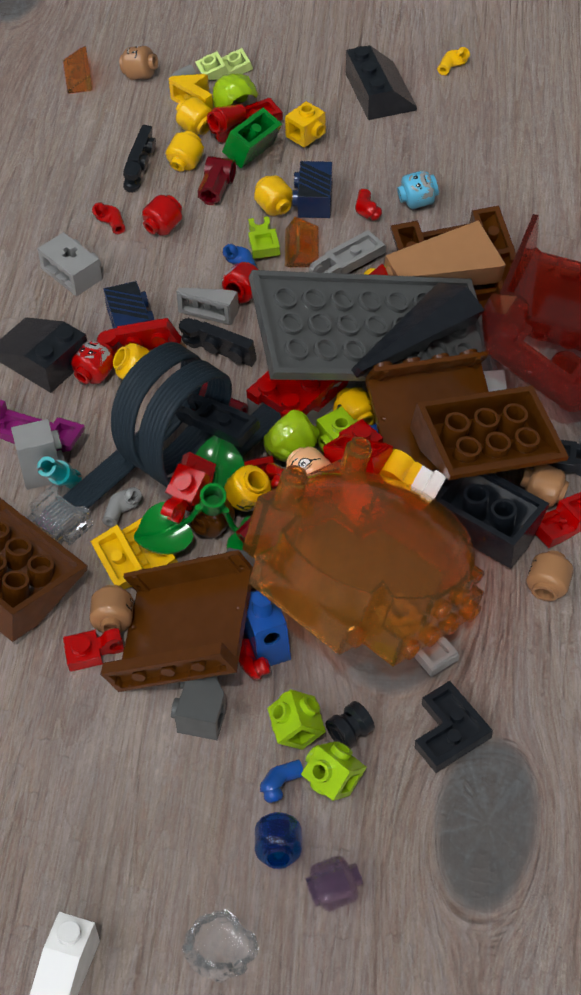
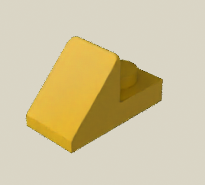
[169,74,213,109]

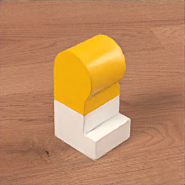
[379,449,446,508]

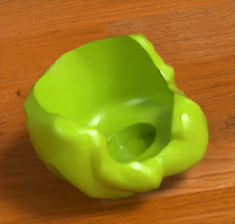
[213,74,259,108]
[263,410,320,462]

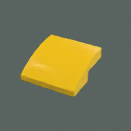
[90,518,178,589]

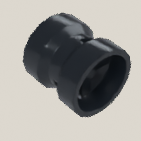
[325,701,375,748]

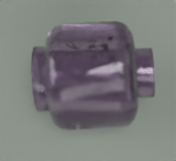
[305,855,363,912]

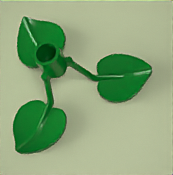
[134,436,282,566]

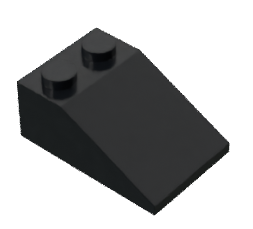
[0,317,87,393]

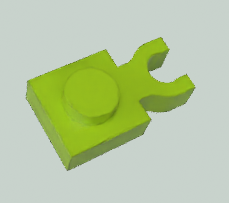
[248,216,280,259]

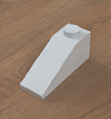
[30,912,100,995]

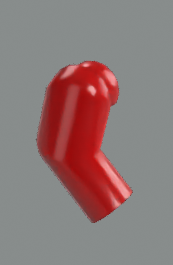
[92,202,125,234]

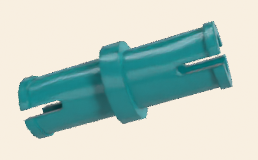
[37,456,82,489]

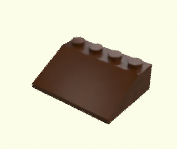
[410,385,569,480]
[0,498,88,642]

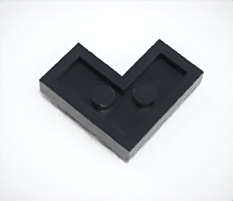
[414,681,493,773]

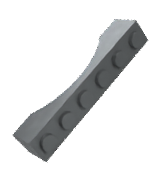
[171,548,267,741]

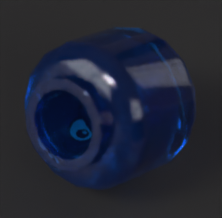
[254,812,302,869]

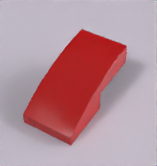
[535,492,581,548]

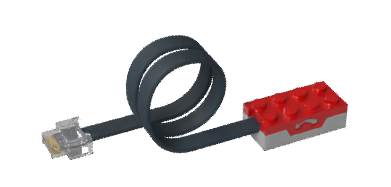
[26,342,360,546]

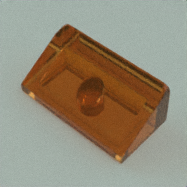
[63,46,92,94]
[285,217,319,267]

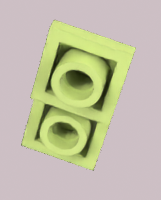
[195,48,253,80]

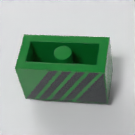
[222,107,282,168]

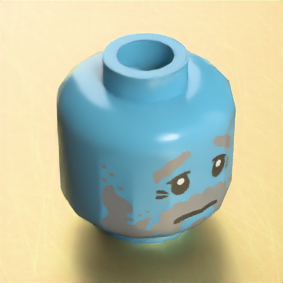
[397,170,439,209]

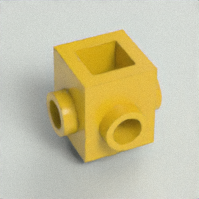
[285,101,326,148]

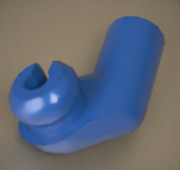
[260,759,303,803]

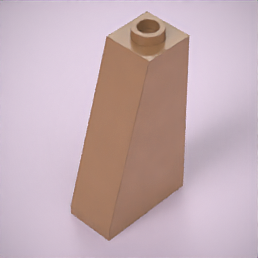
[384,220,506,285]

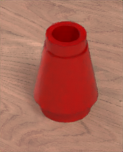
[207,104,247,133]

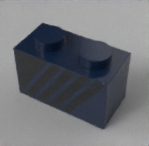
[292,161,332,218]
[103,281,155,329]

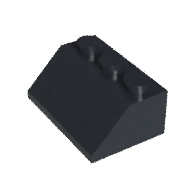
[346,45,417,120]
[430,473,549,569]

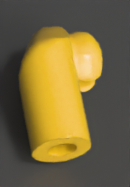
[437,47,470,75]

